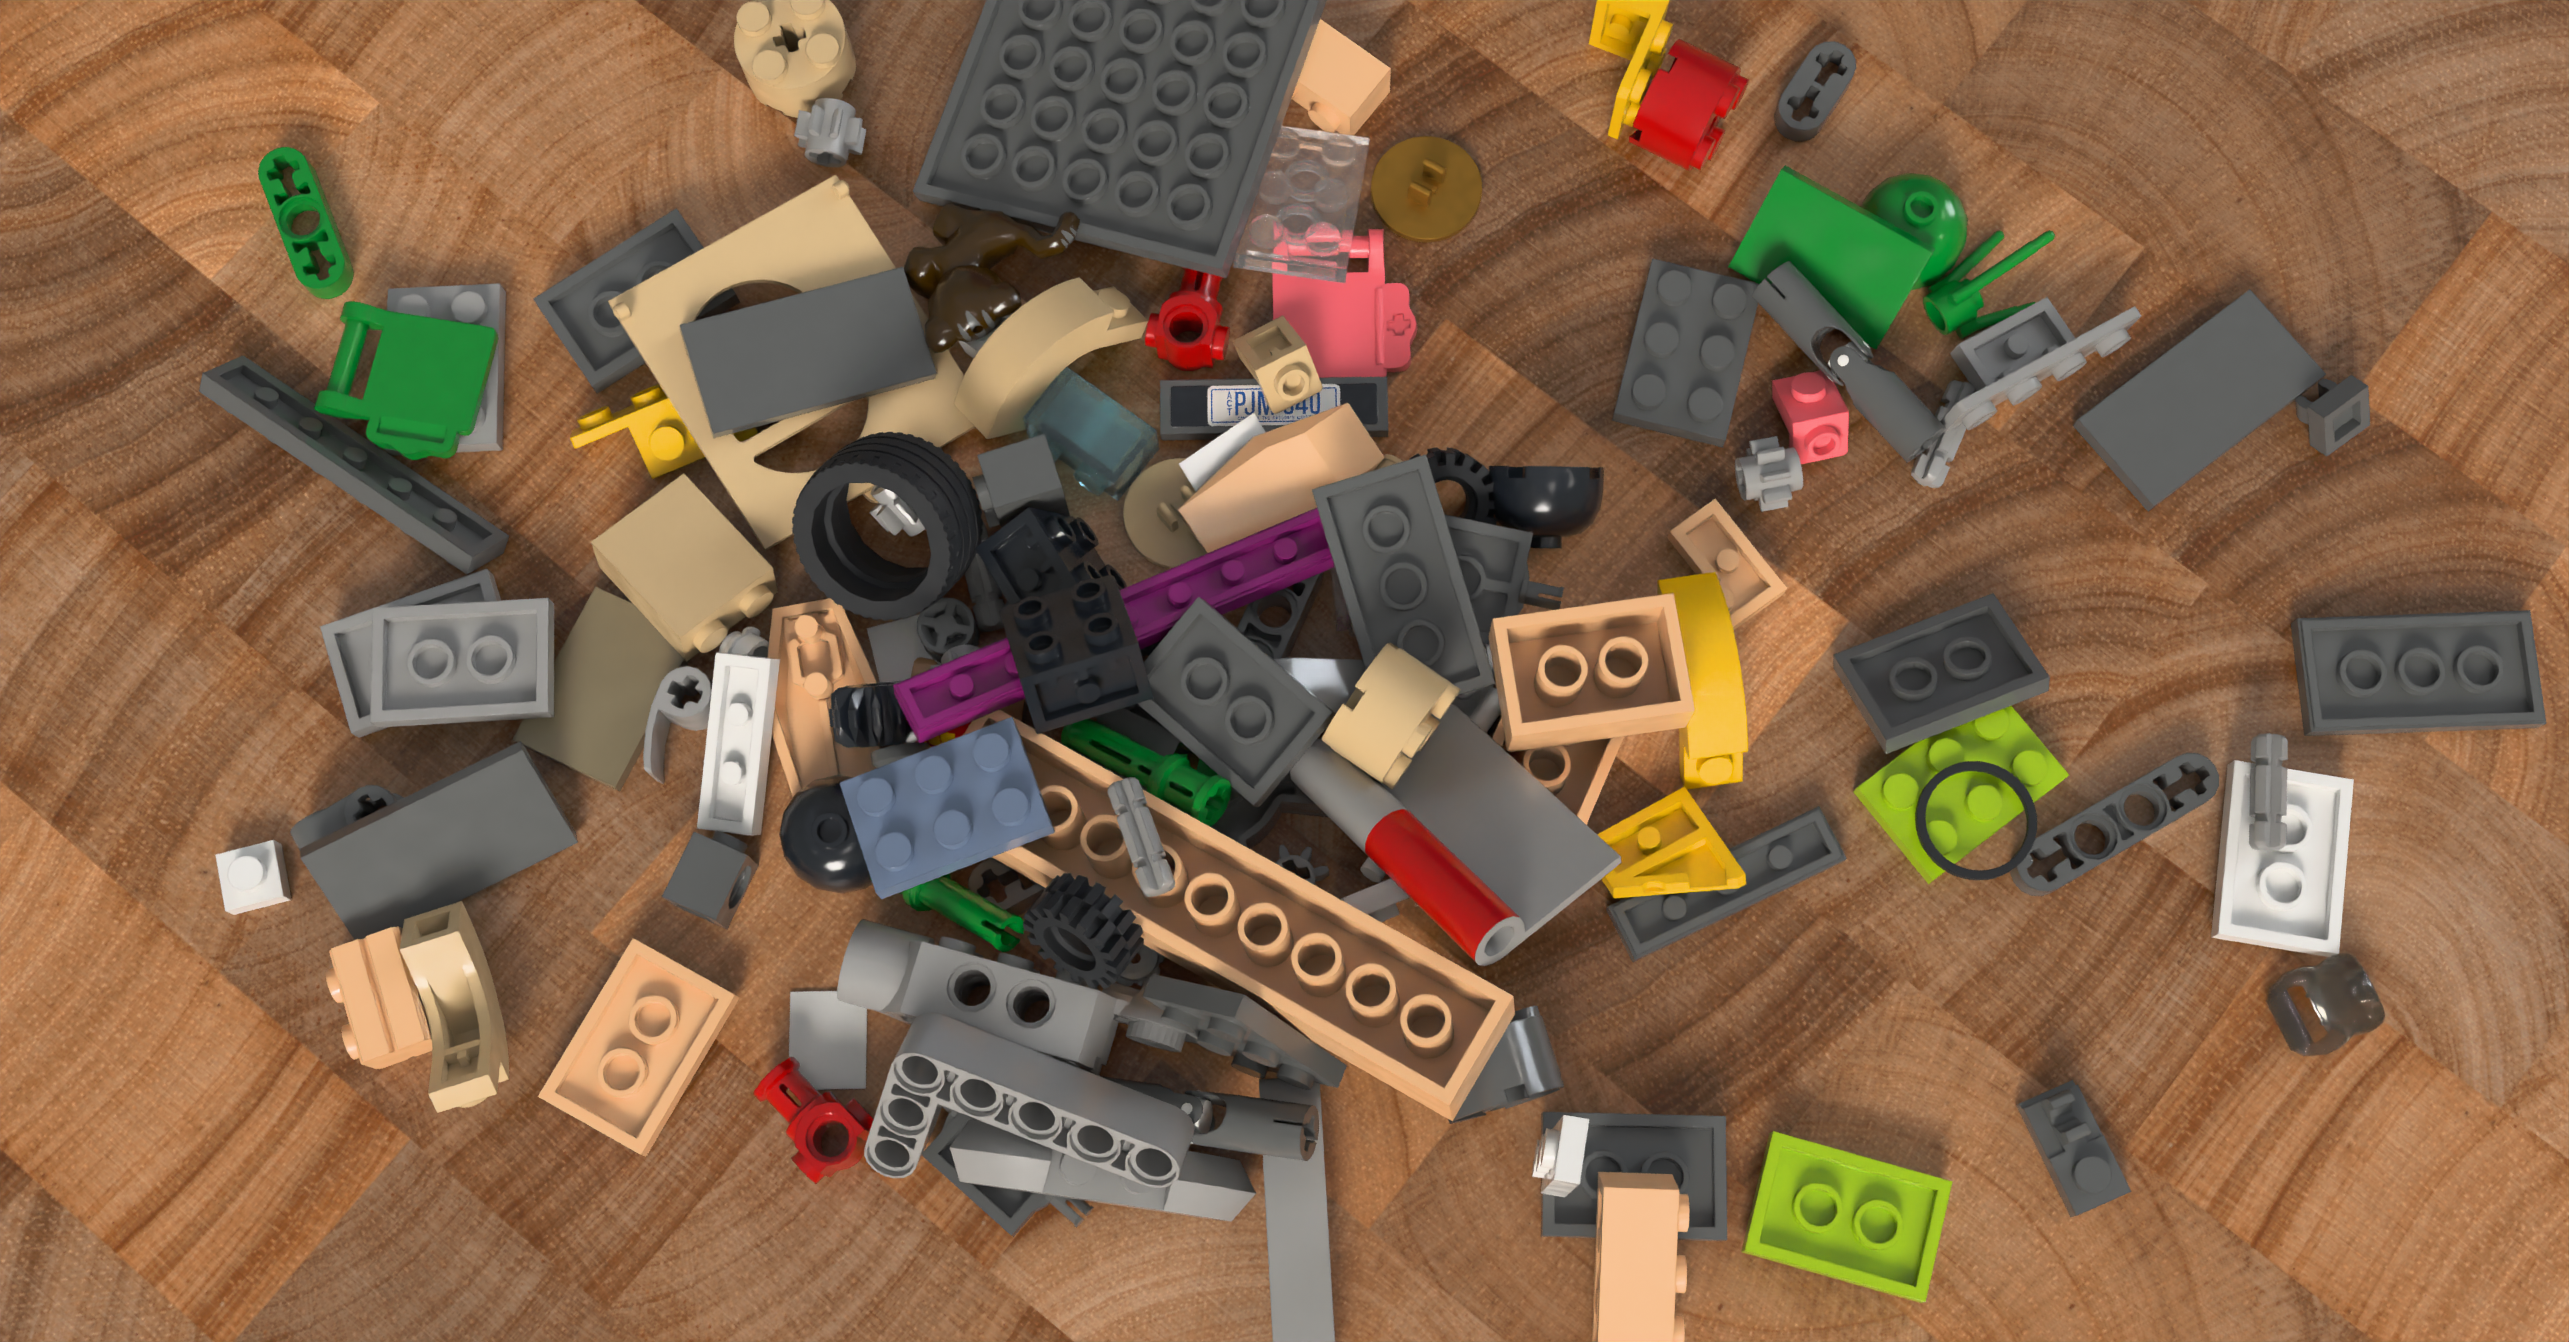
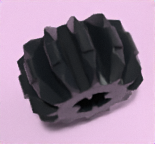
[829,681,918,748]

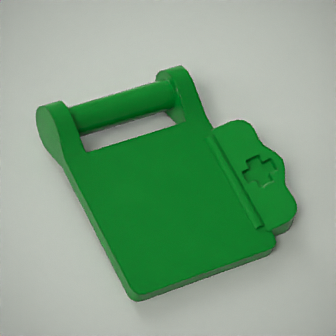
[314,301,499,460]

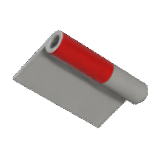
[1290,703,1622,966]

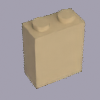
[591,473,778,662]

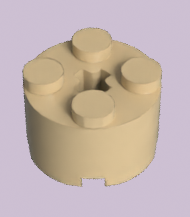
[734,0,856,118]
[1321,643,1461,790]

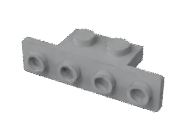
[1940,297,2142,433]

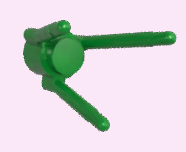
[1923,230,2055,339]

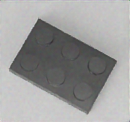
[533,208,740,394]
[1612,258,1759,448]
[1833,593,2050,754]
[1138,597,1336,807]
[1142,974,1347,1090]
[1541,1112,1727,1241]

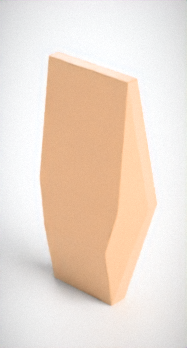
[1177,403,1385,554]
[767,598,881,797]

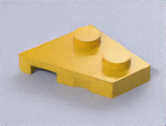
[1597,786,1746,898]

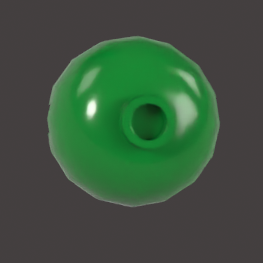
[1860,173,1968,290]

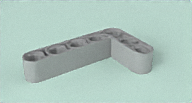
[864,1012,1195,1188]

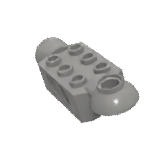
[837,919,1200,1076]

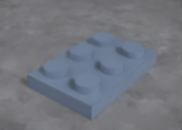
[840,717,1055,899]

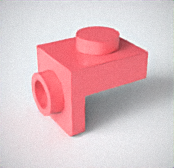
[1772,370,1849,464]

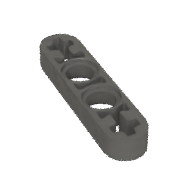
[2010,753,2219,896]

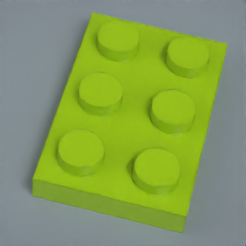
[1853,706,2069,884]
[1741,1131,1953,1303]

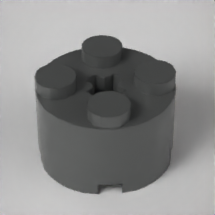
[1448,1006,1564,1124]

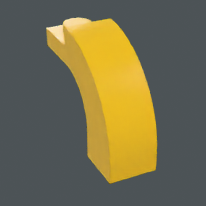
[1657,572,1748,790]

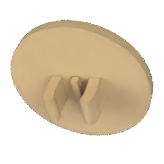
[1123,458,1206,569]

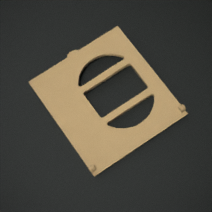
[608,175,976,551]

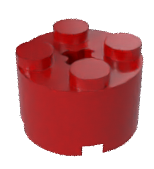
[1629,39,1749,171]

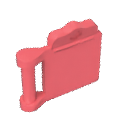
[1272,229,1417,378]

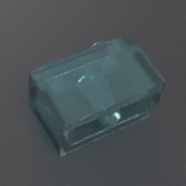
[1023,367,1159,501]

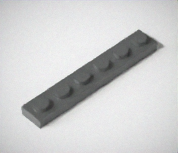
[199,355,509,575]

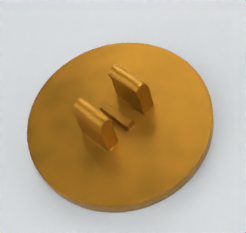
[1371,136,1482,243]

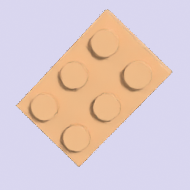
[538,938,739,1157]

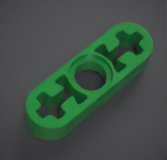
[258,147,354,299]

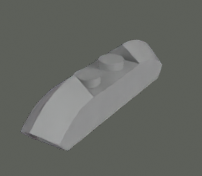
[950,1119,1256,1222]

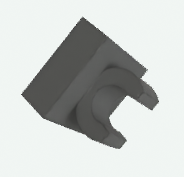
[2295,375,2370,457]

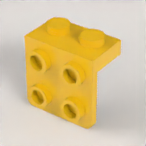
[1589,0,1673,139]

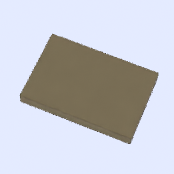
[512,586,690,792]

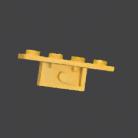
[570,384,758,479]

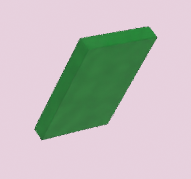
[1728,165,1936,349]

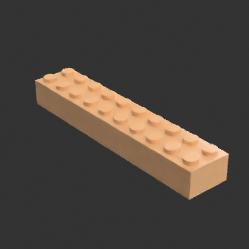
[963,710,1515,1121]

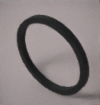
[1915,761,2037,880]

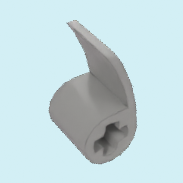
[643,666,712,784]

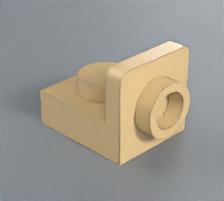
[1233,316,1323,414]

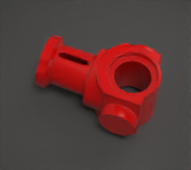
[1145,267,1230,371]
[753,1057,874,1184]

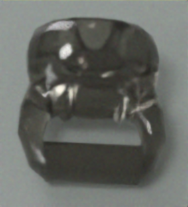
[2265,953,2385,1056]

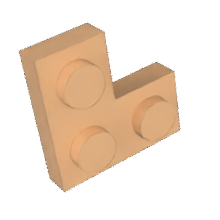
[1667,499,1787,630]

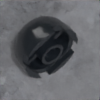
[1489,466,1604,548]
[779,775,872,894]

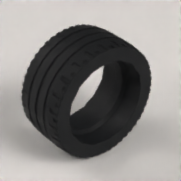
[792,432,983,621]

